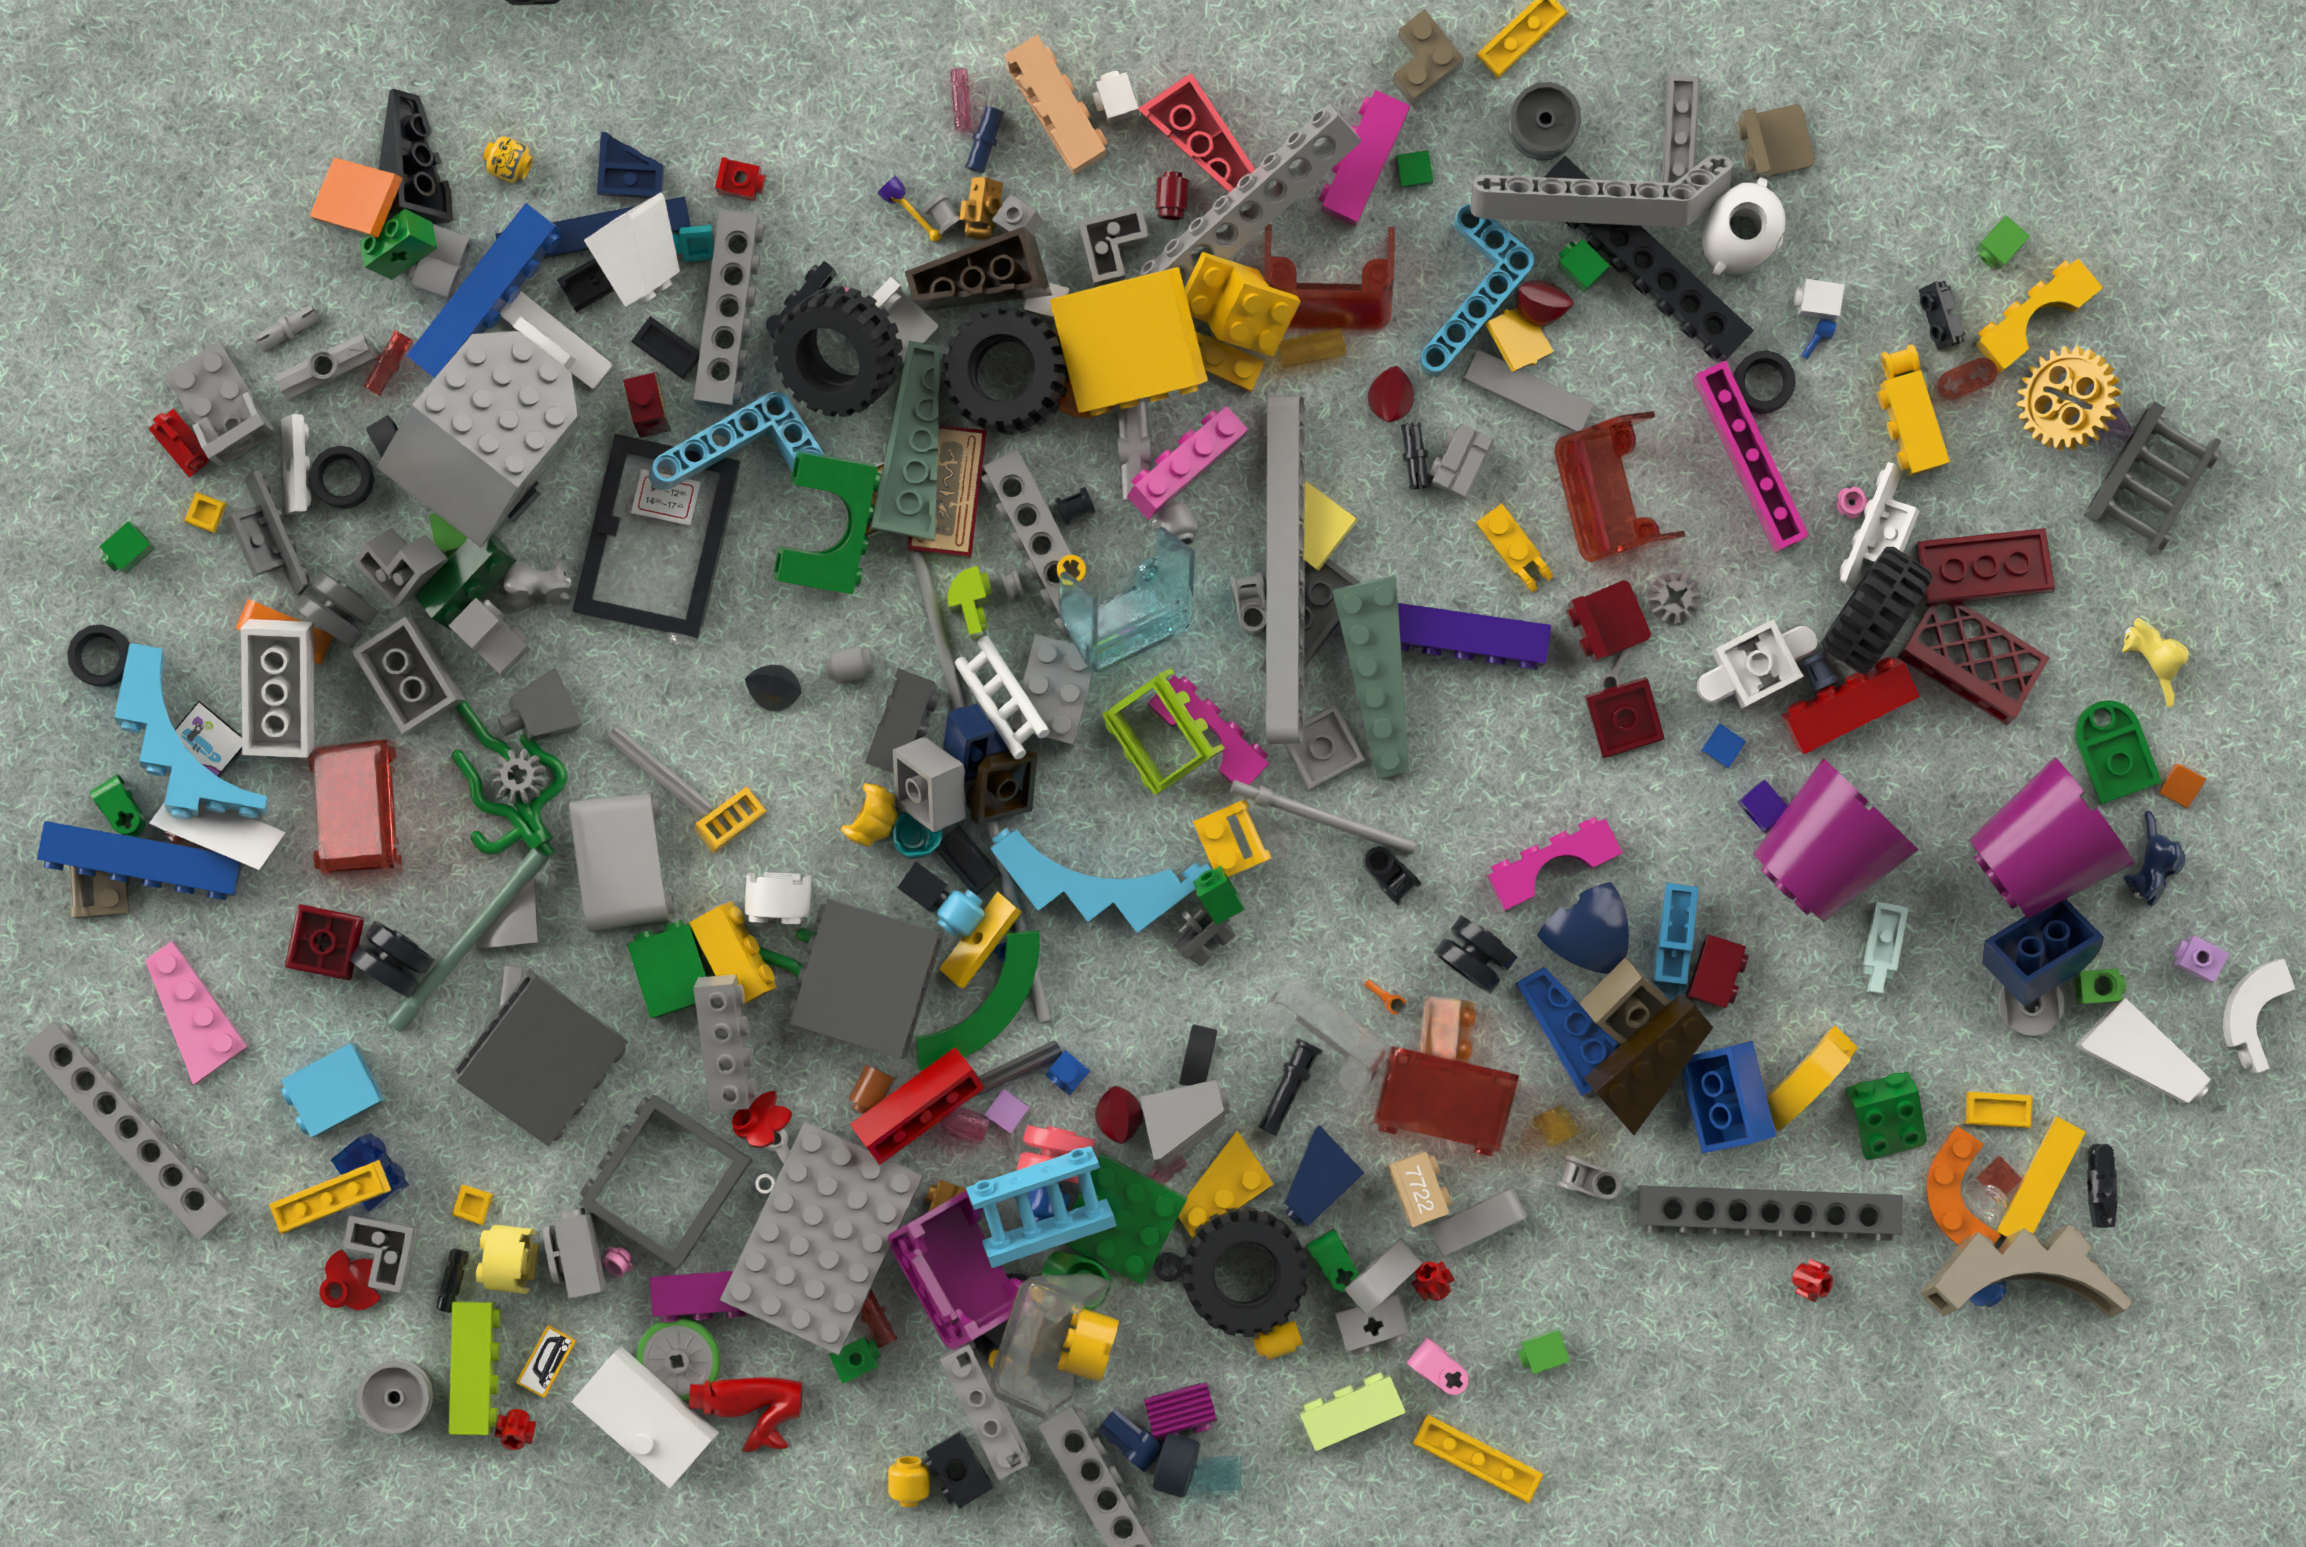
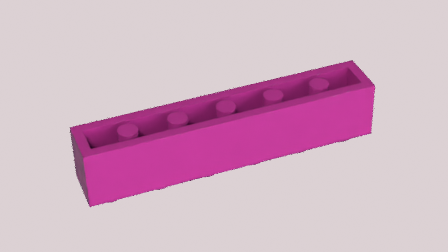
[1692,360,1809,553]

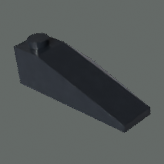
[379,89,453,224]

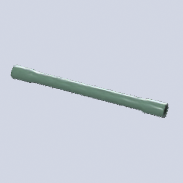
[386,848,549,1032]

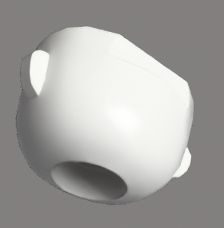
[1702,176,1785,277]

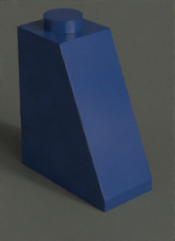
[1284,1125,1364,1227]

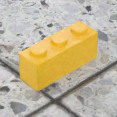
[1877,370,1950,477]
[689,901,777,1006]

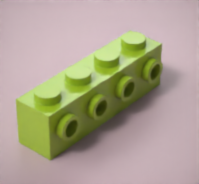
[449,1301,501,1435]

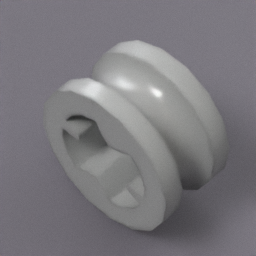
[1000,569,1024,601]

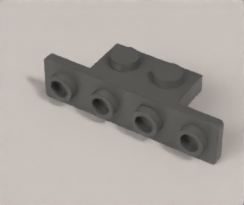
[228,468,309,595]

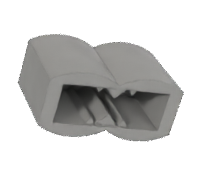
[409,225,473,301]

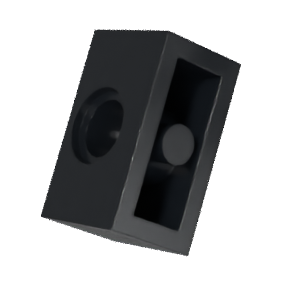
[924,1430,994,1509]

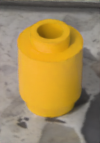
[1253,1320,1303,1361]

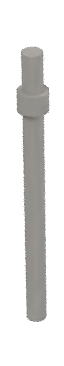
[1230,780,1416,854]

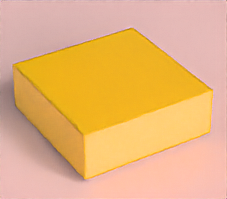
[184,492,227,534]
[452,1184,494,1225]

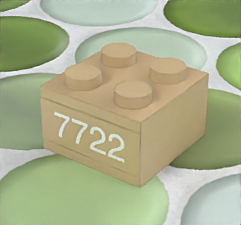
[1386,1151,1453,1227]

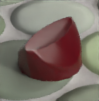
[1517,280,1574,327]
[1368,365,1414,422]
[1095,1085,1143,1144]

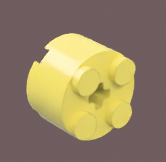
[476,1224,539,1294]

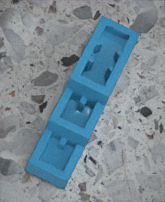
[1652,883,1699,1001]

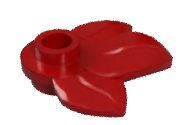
[732,1091,792,1148]
[319,1250,381,1311]

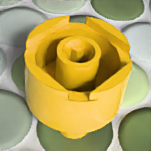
[1057,1306,1119,1382]

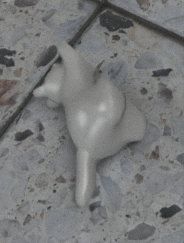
[503,560,571,609]

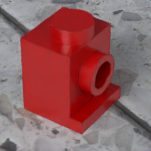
[715,157,766,201]

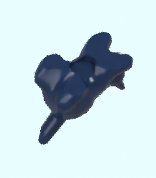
[2124,811,2186,907]

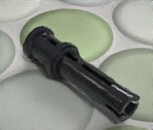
[1258,1038,1323,1136]

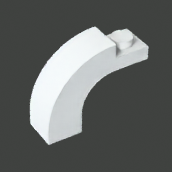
[2223,959,2295,1073]

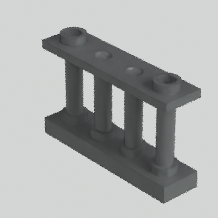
[2083,401,2221,555]

